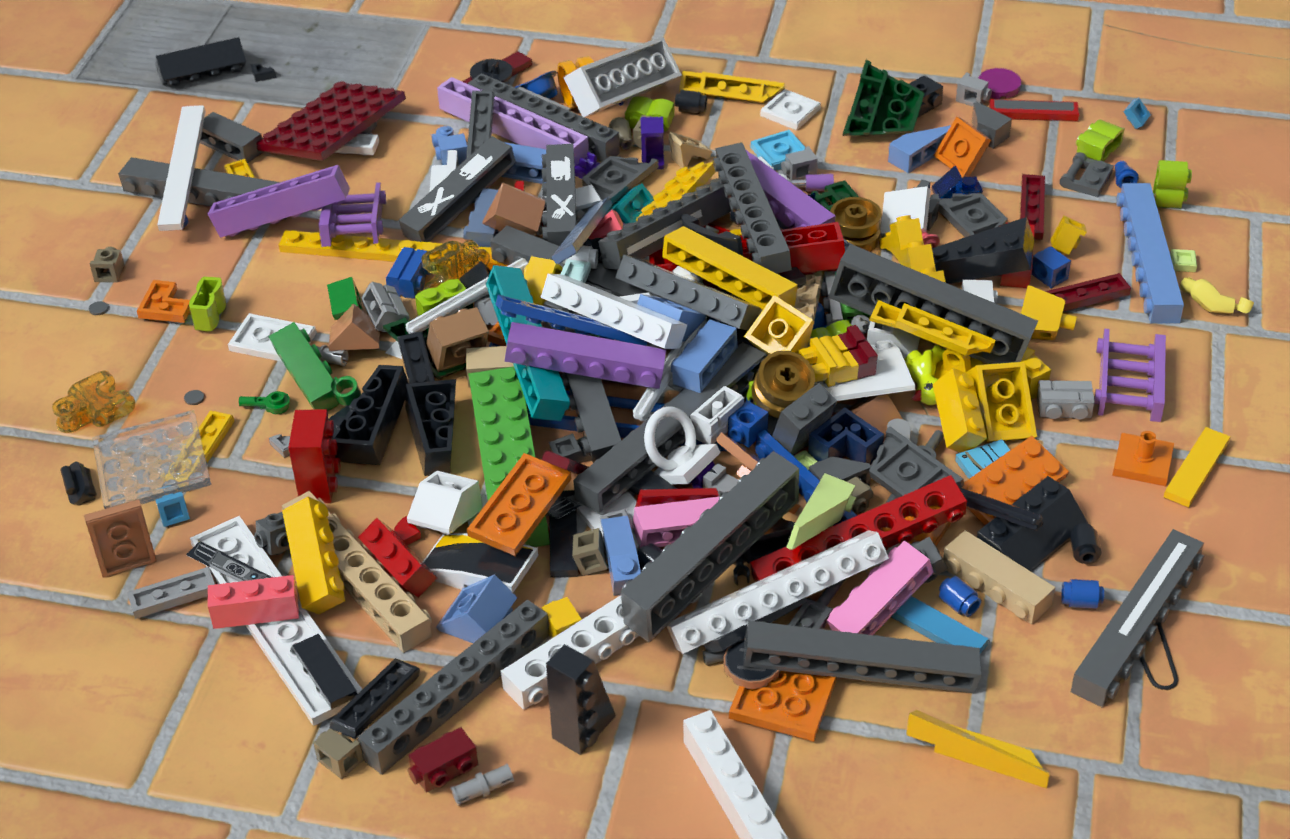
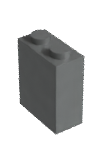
[772,383,837,456]

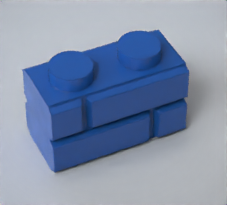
[386,247,433,299]

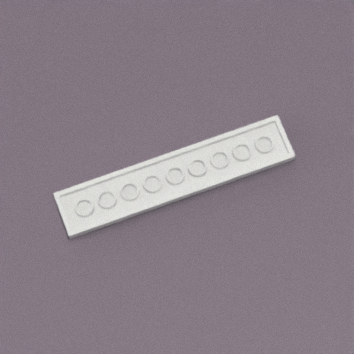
[190,516,362,726]

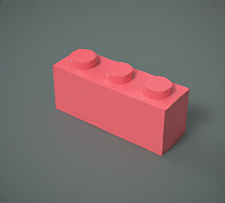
[208,575,299,629]

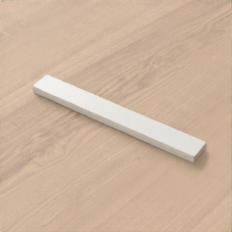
[157,105,206,231]

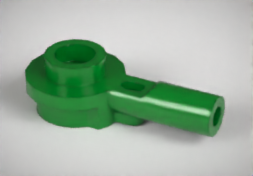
[239,391,290,414]

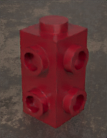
[407,727,479,793]

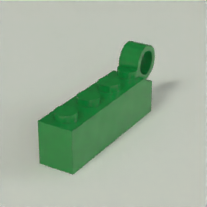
[268,322,361,411]

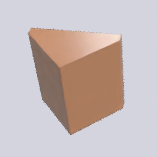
[482,183,545,235]
[329,304,380,351]
[848,394,903,440]

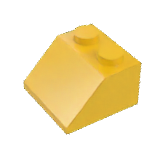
[744,295,814,355]

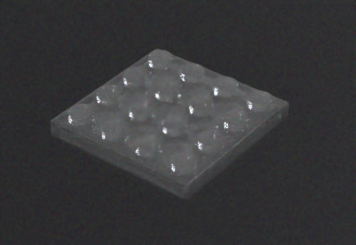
[92,410,212,509]

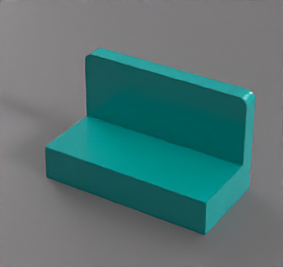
[605,183,653,224]

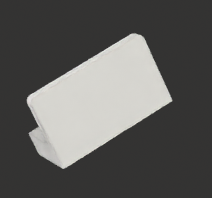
[430,150,459,191]

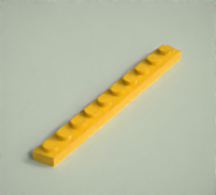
[279,230,508,270]

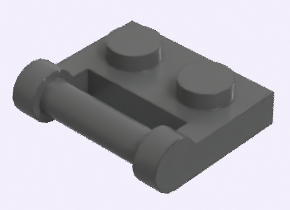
[1059,152,1114,197]

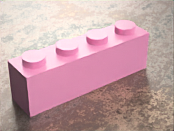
[633,497,720,548]
[827,540,934,635]

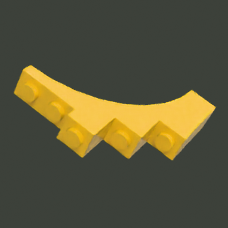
[879,215,945,282]

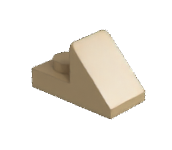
[668,131,712,168]

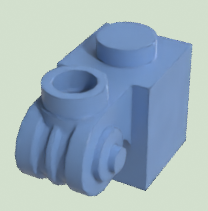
[431,126,467,165]

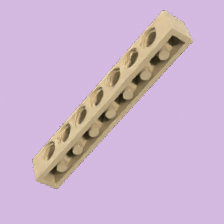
[281,491,432,653]

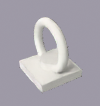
[644,406,721,484]

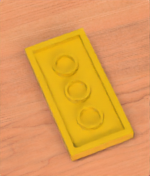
[636,162,716,221]

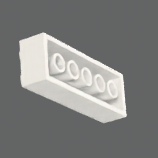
[564,36,682,118]

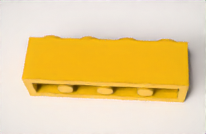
[282,496,345,615]

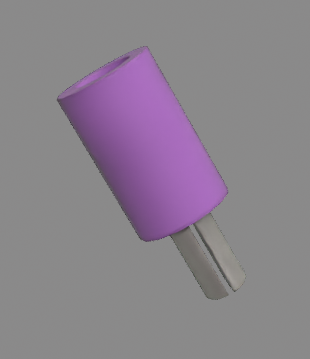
[790,174,834,192]

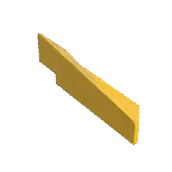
[679,71,785,103]
[869,300,996,356]
[906,710,1050,789]

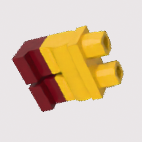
[798,325,878,387]

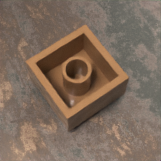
[426,307,489,372]

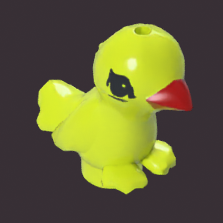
[904,345,946,405]

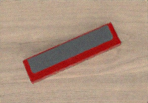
[989,99,1079,121]

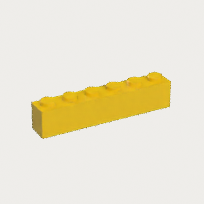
[662,226,798,310]

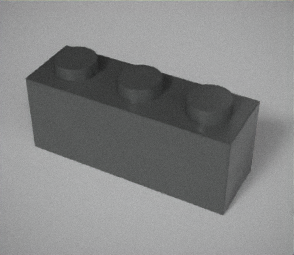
[200,112,264,163]

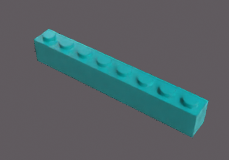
[486,265,570,421]

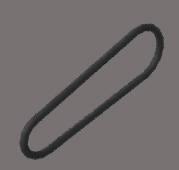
[1140,622,1178,690]

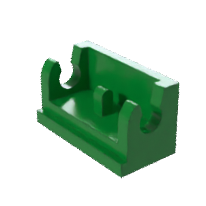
[327,277,363,320]

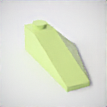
[787,473,856,550]

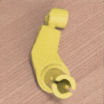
[1180,277,1254,314]

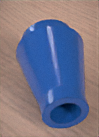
[1114,161,1139,188]

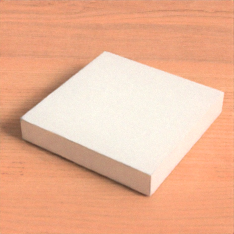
[760,89,821,130]
[880,186,931,238]

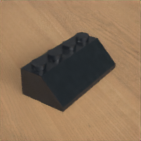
[155,37,246,86]
[977,476,1088,572]

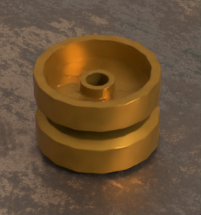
[830,197,882,252]
[751,351,815,418]

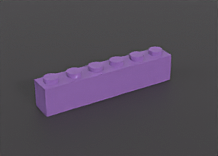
[746,150,835,229]
[208,165,350,238]
[504,322,666,389]

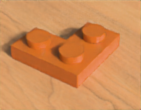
[137,280,190,323]

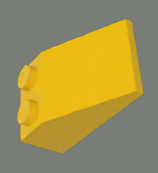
[966,362,1037,442]

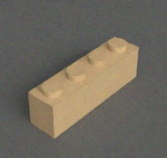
[943,530,1055,624]

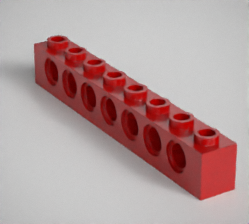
[750,475,967,582]

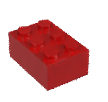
[288,409,341,504]

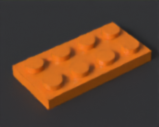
[962,436,1069,525]
[467,453,572,556]

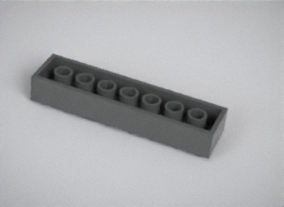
[828,244,1038,364]
[620,451,799,642]

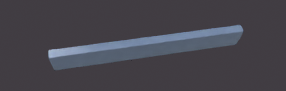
[552,197,613,264]

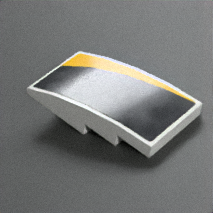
[423,533,538,592]

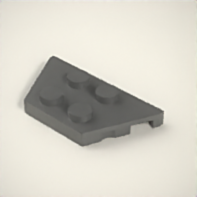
[582,156,659,205]
[931,193,1008,237]
[869,427,964,498]

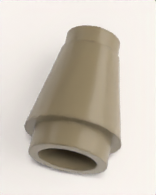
[609,117,633,150]

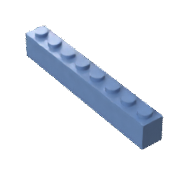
[1117,183,1184,324]

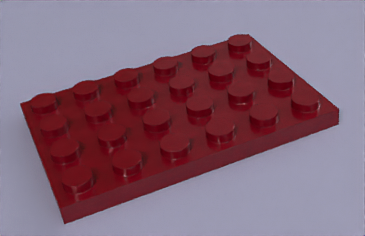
[256,81,406,161]

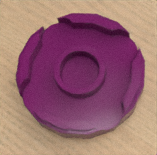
[978,68,1021,99]

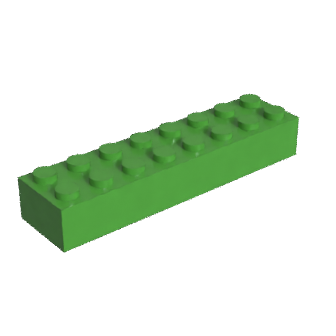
[468,366,550,547]

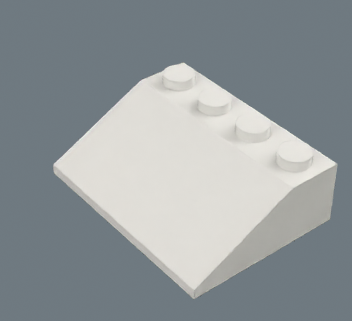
[811,340,915,401]

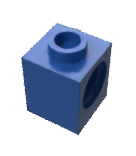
[1031,246,1071,288]
[728,401,769,448]

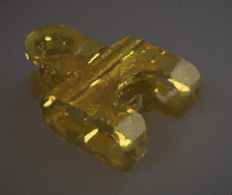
[421,240,490,289]
[52,370,135,433]

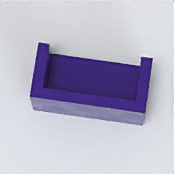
[641,117,664,170]

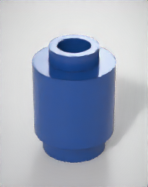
[939,576,981,617]
[1061,579,1104,609]

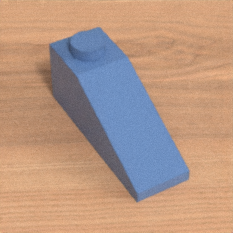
[888,125,951,173]
[601,516,641,596]

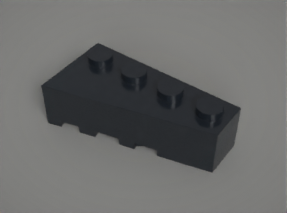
[932,217,1034,284]
[332,365,409,465]
[405,379,456,476]
[546,644,616,755]

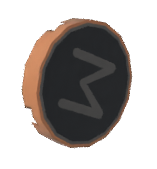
[723,638,780,689]

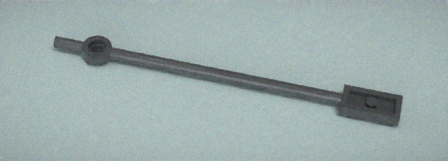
[789,430,944,629]

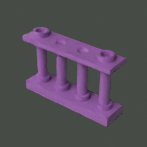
[319,182,386,247]
[1094,329,1166,422]

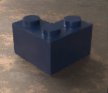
[808,408,884,465]

